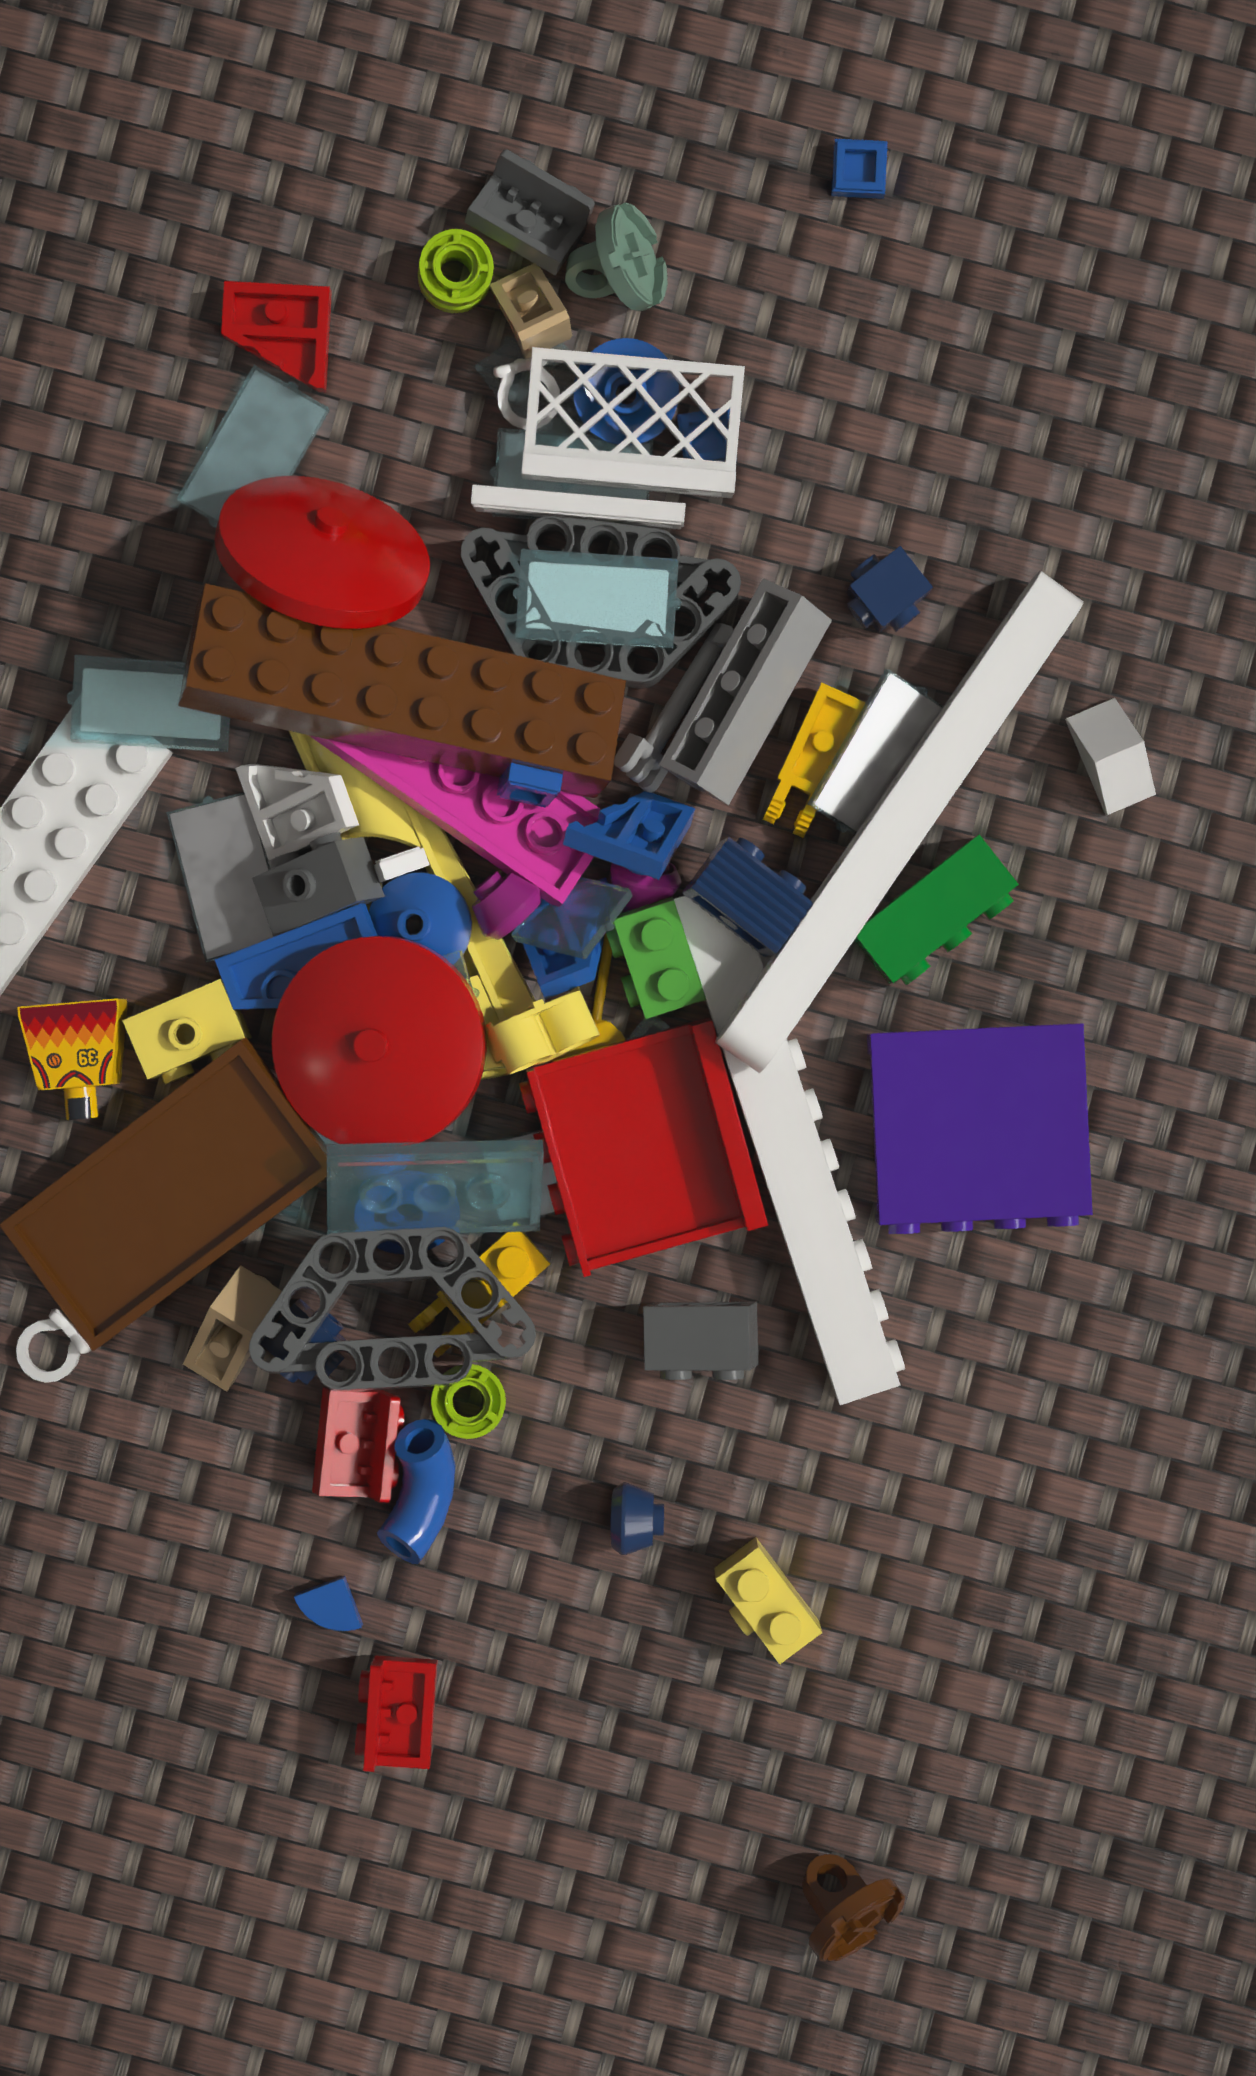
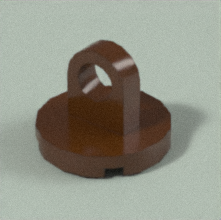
[802,1854,905,1962]

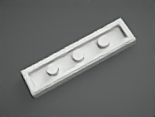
[471,485,686,529]

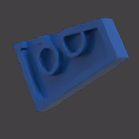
[215,903,377,1010]

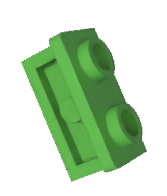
[605,896,706,1019]

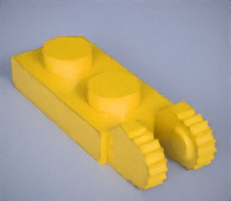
[763,683,870,838]
[408,1224,551,1358]

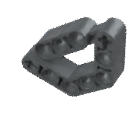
[461,515,741,689]
[249,1227,536,1392]

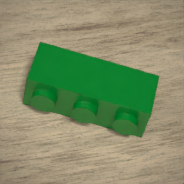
[854,834,1019,985]

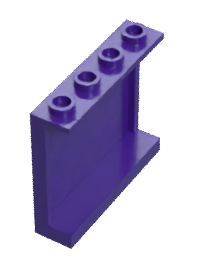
[867,1023,1093,1234]

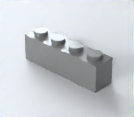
[659,579,832,805]

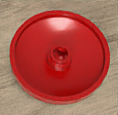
[215,476,430,629]
[272,936,487,1152]

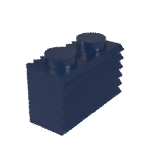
[682,837,813,957]

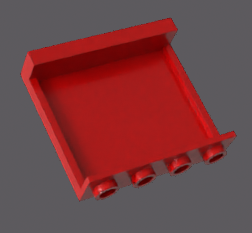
[519,1018,768,1277]

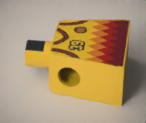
[17,998,127,1120]

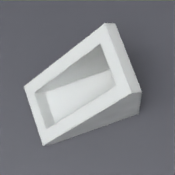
[1065,698,1156,816]

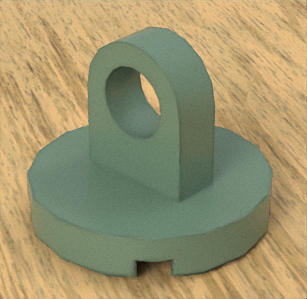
[565,203,668,312]

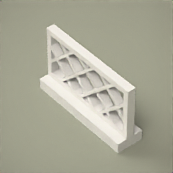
[522,347,745,498]

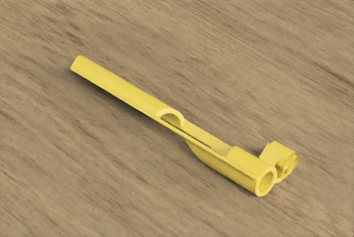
[289,731,600,1080]

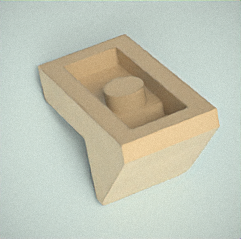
[490,263,572,359]

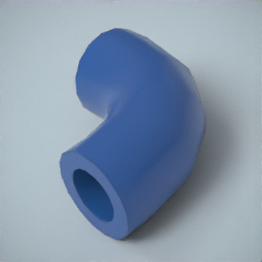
[377,1419,456,1564]

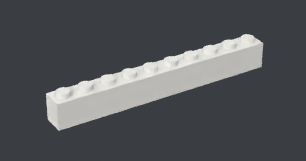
[674,896,905,1405]

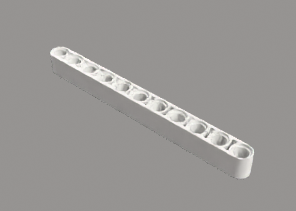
[715,571,1083,1073]

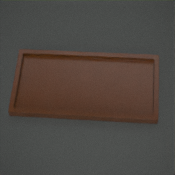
[0,1038,341,1351]

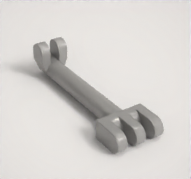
[614,623,734,793]

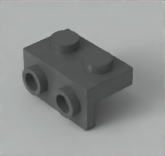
[464,149,595,276]

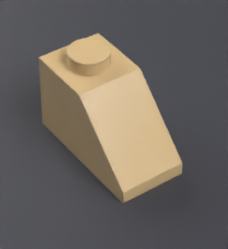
[183,1265,282,1392]

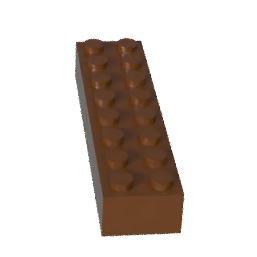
[178,583,626,798]

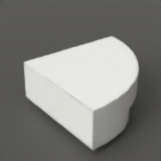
[374,847,430,882]

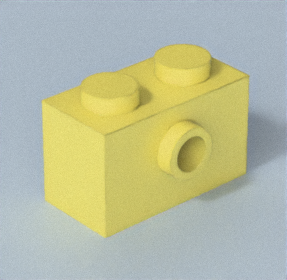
[122,979,252,1084]
[714,1537,822,1664]

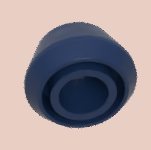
[610,1482,664,1555]

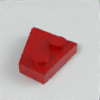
[221,281,332,393]

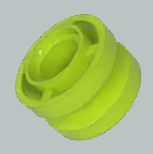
[418,229,494,313]
[431,1364,506,1439]

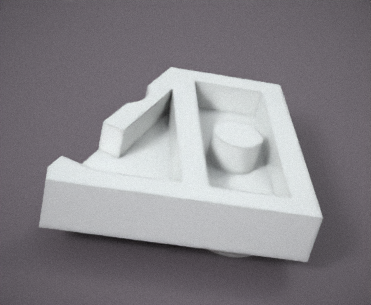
[236,764,359,861]

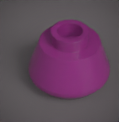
[610,862,681,912]
[472,871,541,940]

